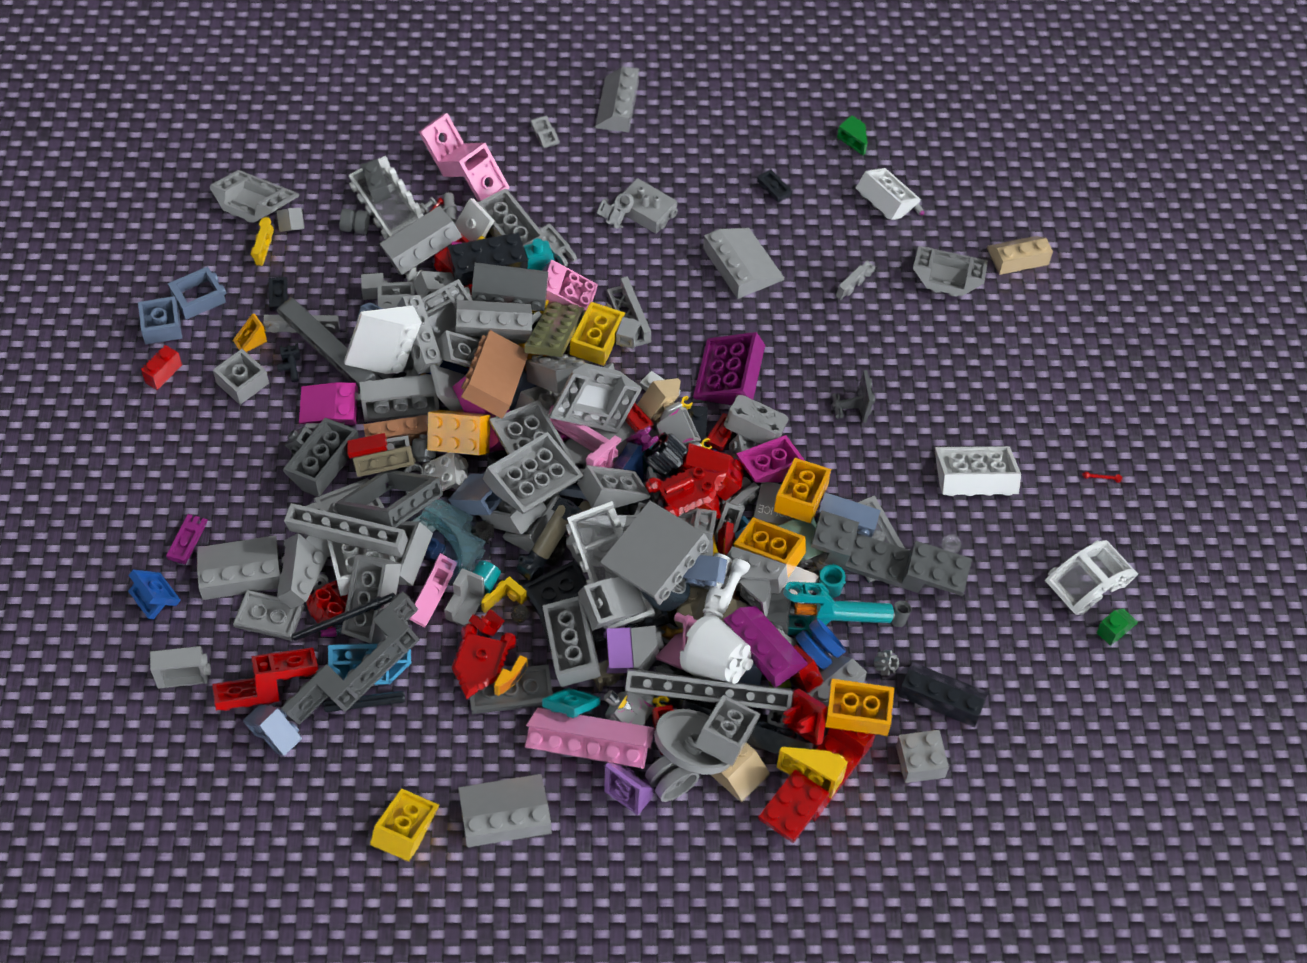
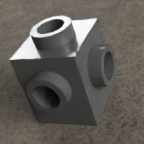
[285,426,313,455]

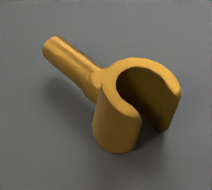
[661,625,683,640]

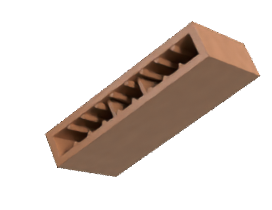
[461,330,529,419]

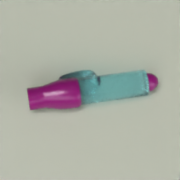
[321,625,346,637]

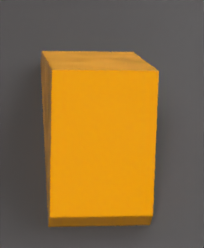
[233,313,267,352]

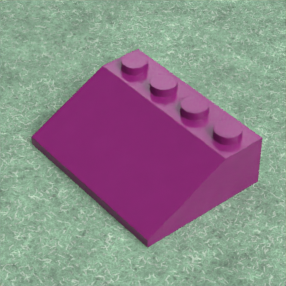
[693,332,765,405]

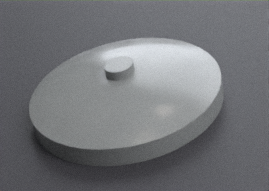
[654,709,731,775]

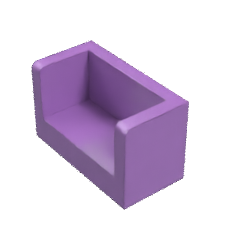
[604,628,634,673]

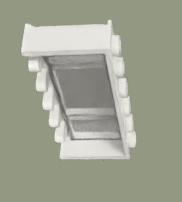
[349,155,424,240]
[566,501,655,629]

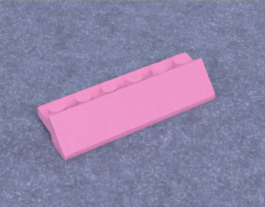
[525,708,654,769]

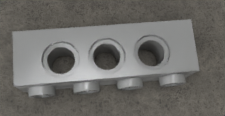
[396,295,443,374]

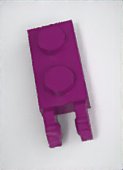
[625,426,659,451]

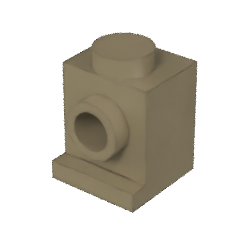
[593,660,624,692]

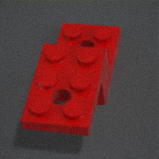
[212,648,318,711]

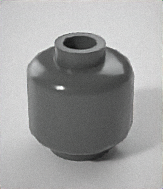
[412,434,436,462]

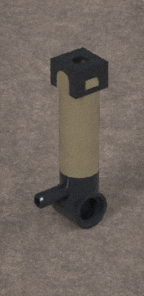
[516,498,583,582]

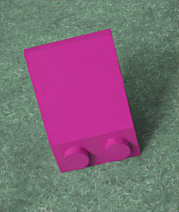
[299,382,358,425]
[736,435,805,482]

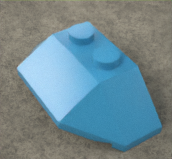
[328,643,411,685]

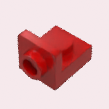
[468,609,504,637]

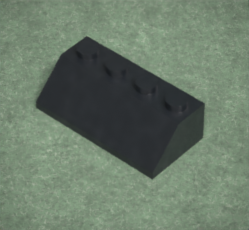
[898,662,989,727]

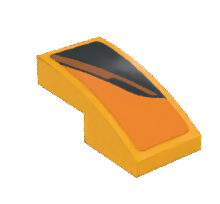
[494,655,528,696]

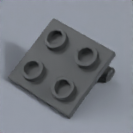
[832,370,875,422]

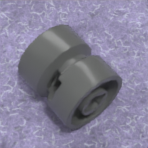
[340,208,370,234]

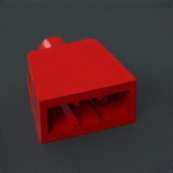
[790,645,823,693]

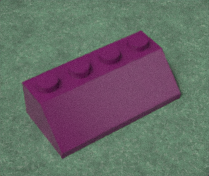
[724,606,808,688]

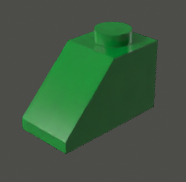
[837,115,867,155]
[1096,608,1138,646]

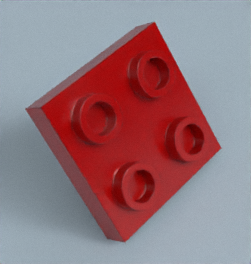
[782,689,828,745]

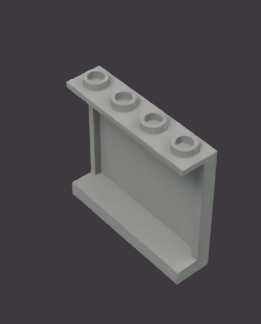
[600,501,710,605]

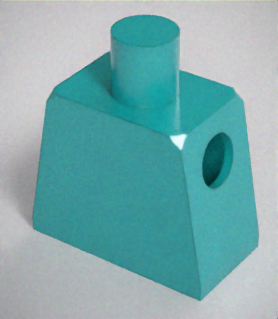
[523,238,555,271]

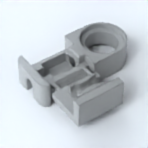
[597,193,634,229]

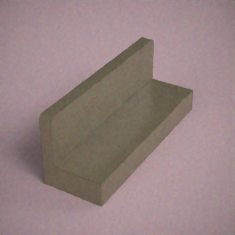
[353,445,416,477]

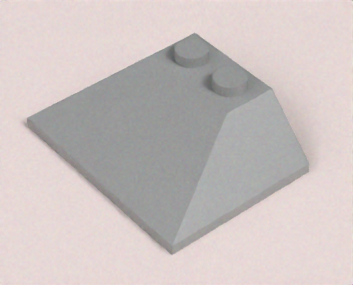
[210,170,299,222]
[913,246,988,296]
[422,279,473,341]
[549,363,642,433]

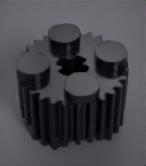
[643,432,688,477]

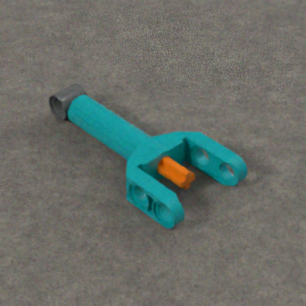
[783,582,912,636]

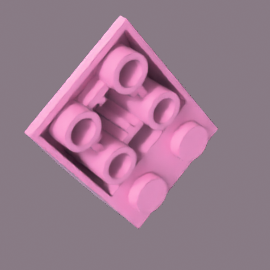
[542,259,598,313]

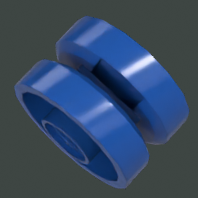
[795,618,846,670]

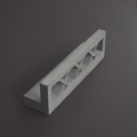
[607,276,651,347]

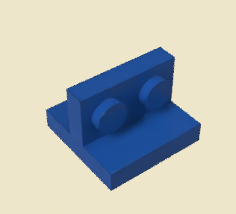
[128,570,181,619]

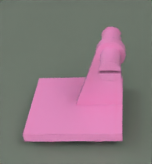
[656,613,697,670]

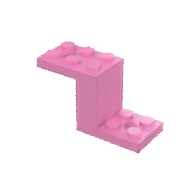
[419,113,510,202]

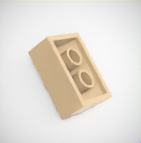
[987,236,1053,275]

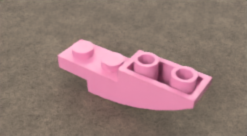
[409,553,457,628]

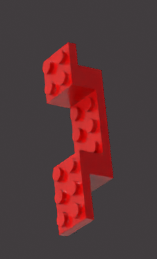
[758,728,876,843]

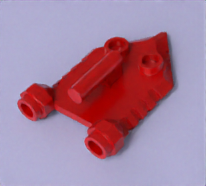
[645,467,728,517]
[451,623,516,699]

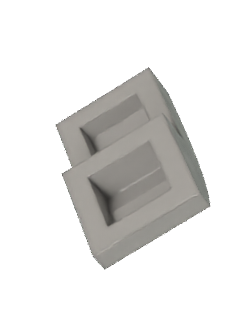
[530,116,560,149]

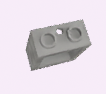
[150,646,211,689]

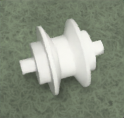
[405,267,423,282]

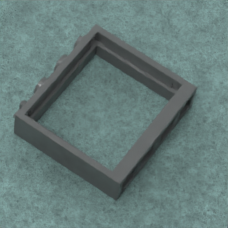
[335,470,443,528]

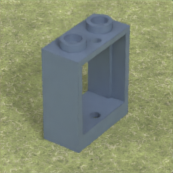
[168,266,227,320]

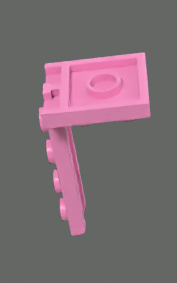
[549,405,621,469]

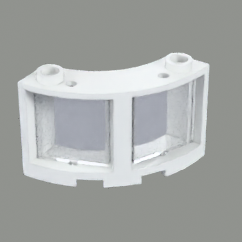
[1045,540,1138,615]

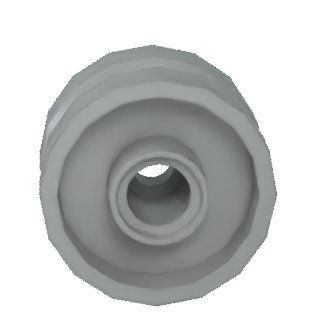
[645,756,700,802]

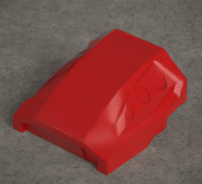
[306,580,348,629]

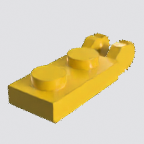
[251,217,274,266]

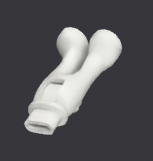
[703,553,750,619]

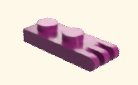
[166,514,207,565]

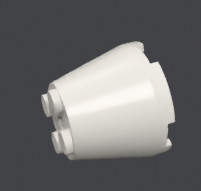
[680,616,753,684]

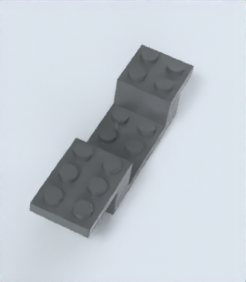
[811,510,972,596]
[281,591,420,725]

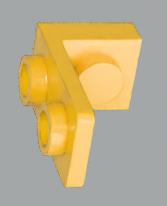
[481,576,527,613]

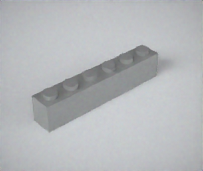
[284,503,408,558]

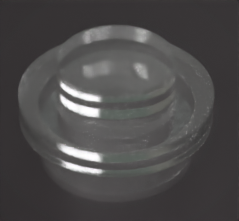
[941,535,961,553]

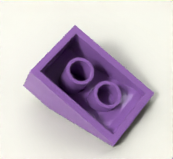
[604,763,654,815]

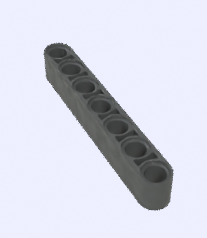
[277,297,377,391]

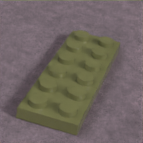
[525,302,584,357]

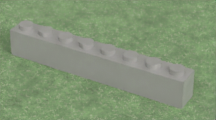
[625,669,793,711]

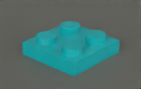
[542,688,600,718]

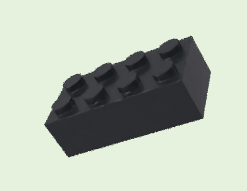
[448,232,528,286]

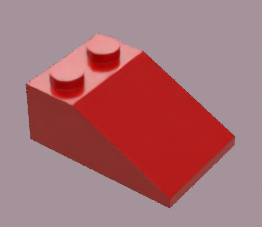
[683,443,744,501]

